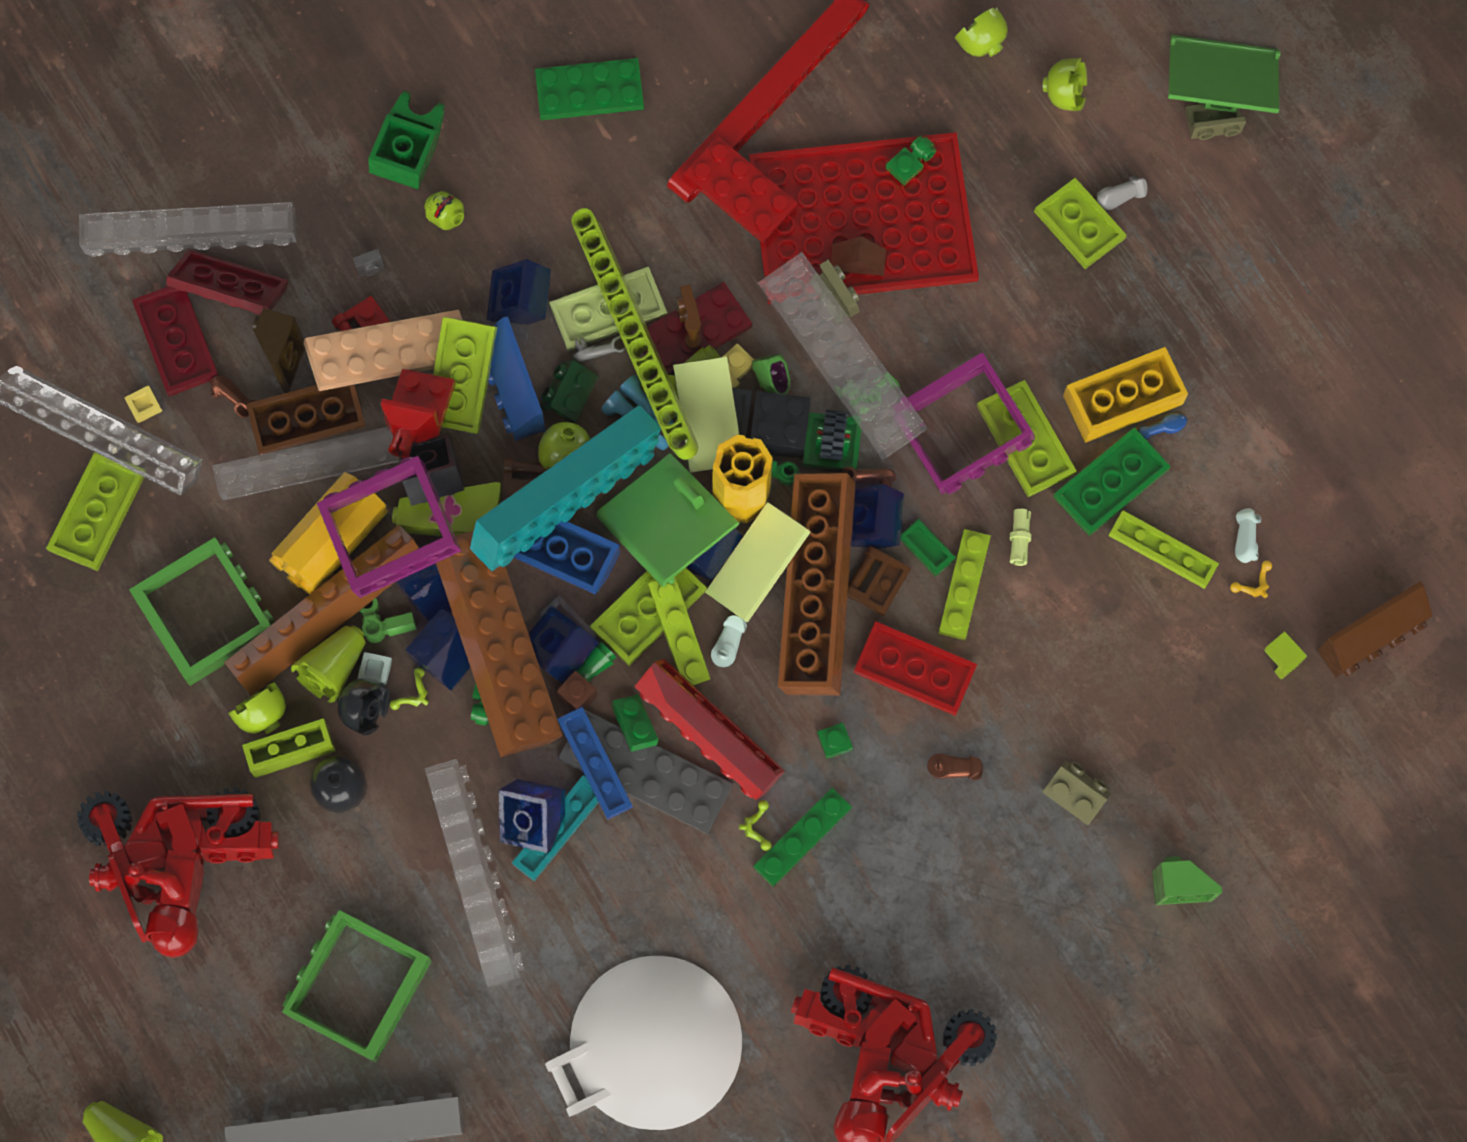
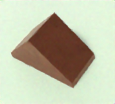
[831,236,886,276]

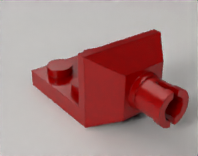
[381,369,456,458]

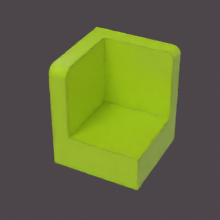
[1265,631,1307,680]

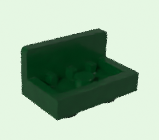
[540,360,599,423]

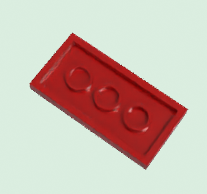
[683,136,798,244]
[853,621,977,716]

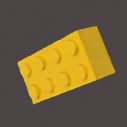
[1063,347,1188,443]

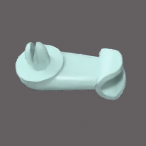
[1235,508,1261,563]
[711,615,747,667]

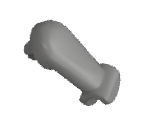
[1096,176,1148,211]
[573,336,626,362]

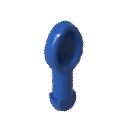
[1138,413,1187,439]

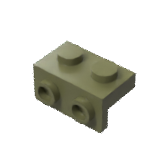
[1185,104,1246,140]
[810,259,860,325]
[1043,760,1111,825]

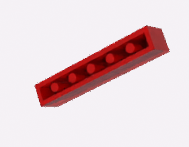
[634,659,785,800]

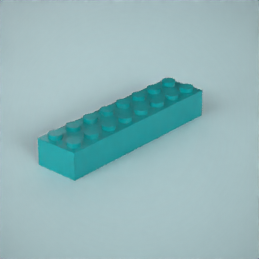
[470,405,661,571]

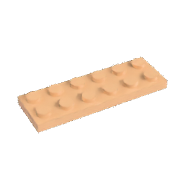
[304,310,462,391]

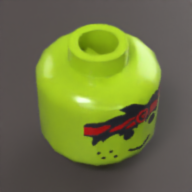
[424,191,464,230]

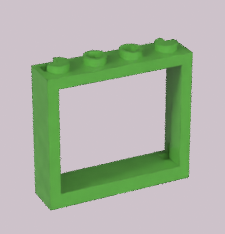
[129,537,275,686]
[282,910,432,1063]

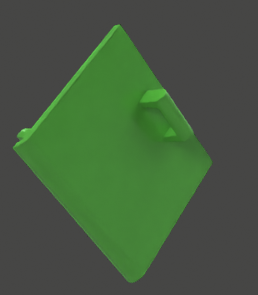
[1168,35,1281,113]
[596,453,739,587]

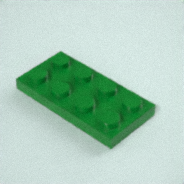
[535,58,644,121]
[1053,427,1171,537]

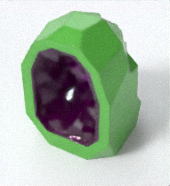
[752,354,791,395]

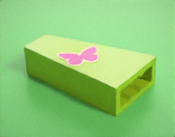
[392,482,502,537]

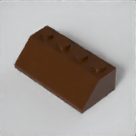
[246,384,366,455]
[1317,581,1433,678]

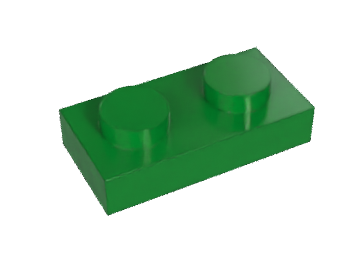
[611,694,659,752]

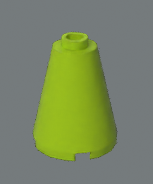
[291,626,366,703]
[83,1101,163,1142]

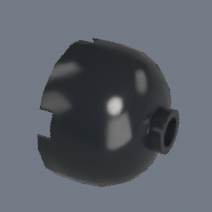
[337,678,390,735]
[310,756,367,813]

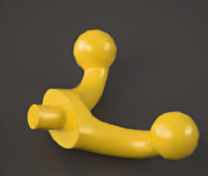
[1230,560,1272,598]

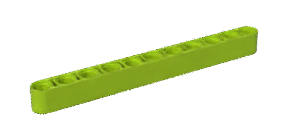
[571,208,699,460]

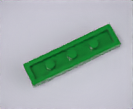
[753,788,852,888]

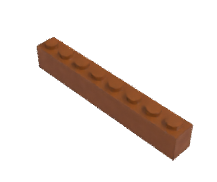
[224,525,419,696]

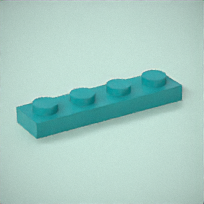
[512,776,599,882]

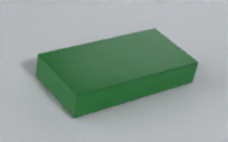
[898,519,956,577]

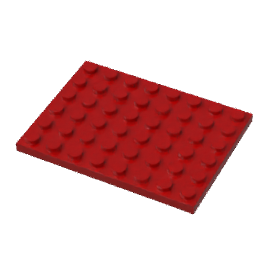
[749,132,979,304]

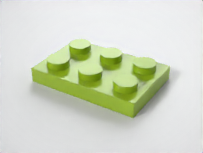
[1034,178,1127,269]

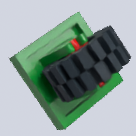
[802,409,863,471]

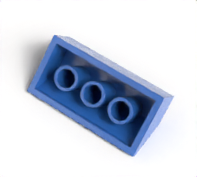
[488,316,546,441]
[514,521,620,595]

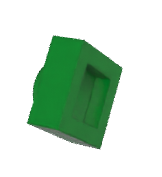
[817,723,853,759]

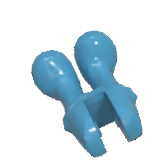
[601,374,674,451]

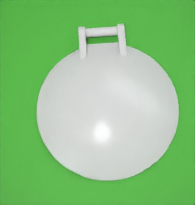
[545,956,742,1130]

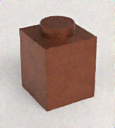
[557,671,597,711]

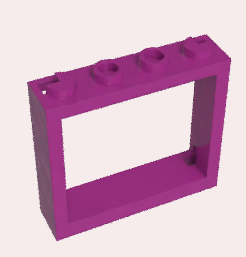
[890,352,1035,495]
[317,456,461,598]

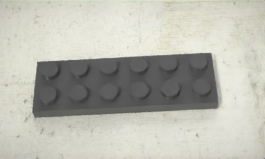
[558,710,733,835]

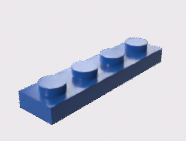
[557,707,633,820]

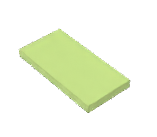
[549,267,668,352]
[673,357,739,473]
[705,502,811,622]

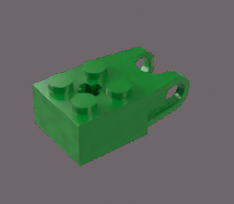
[368,91,445,190]

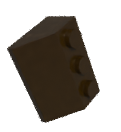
[253,308,305,393]

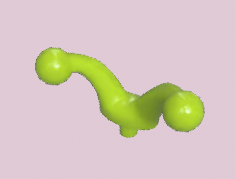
[390,667,429,710]
[739,800,772,851]

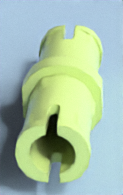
[1009,509,1032,566]

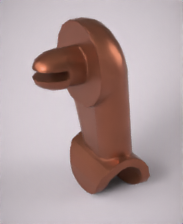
[210,375,256,418]
[842,466,897,494]
[927,753,983,780]

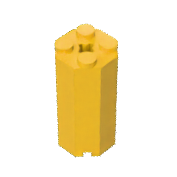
[713,434,773,524]
[269,472,388,594]

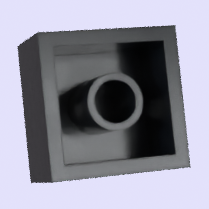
[751,391,811,459]
[398,433,464,506]

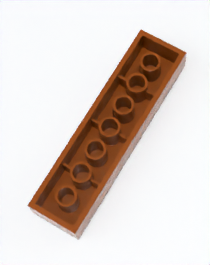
[778,473,855,695]
[436,531,563,757]

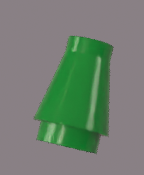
[576,642,617,682]

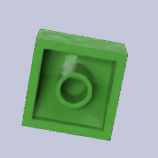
[1152,856,1222,905]

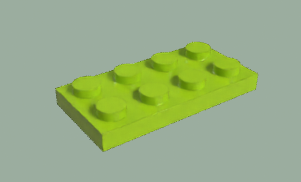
[433,317,498,434]
[977,380,1077,497]
[46,452,146,571]
[590,568,707,666]

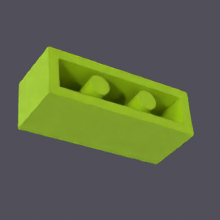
[242,718,336,778]

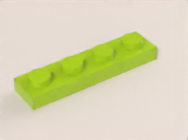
[1108,511,1219,589]
[938,529,991,640]
[647,577,710,685]

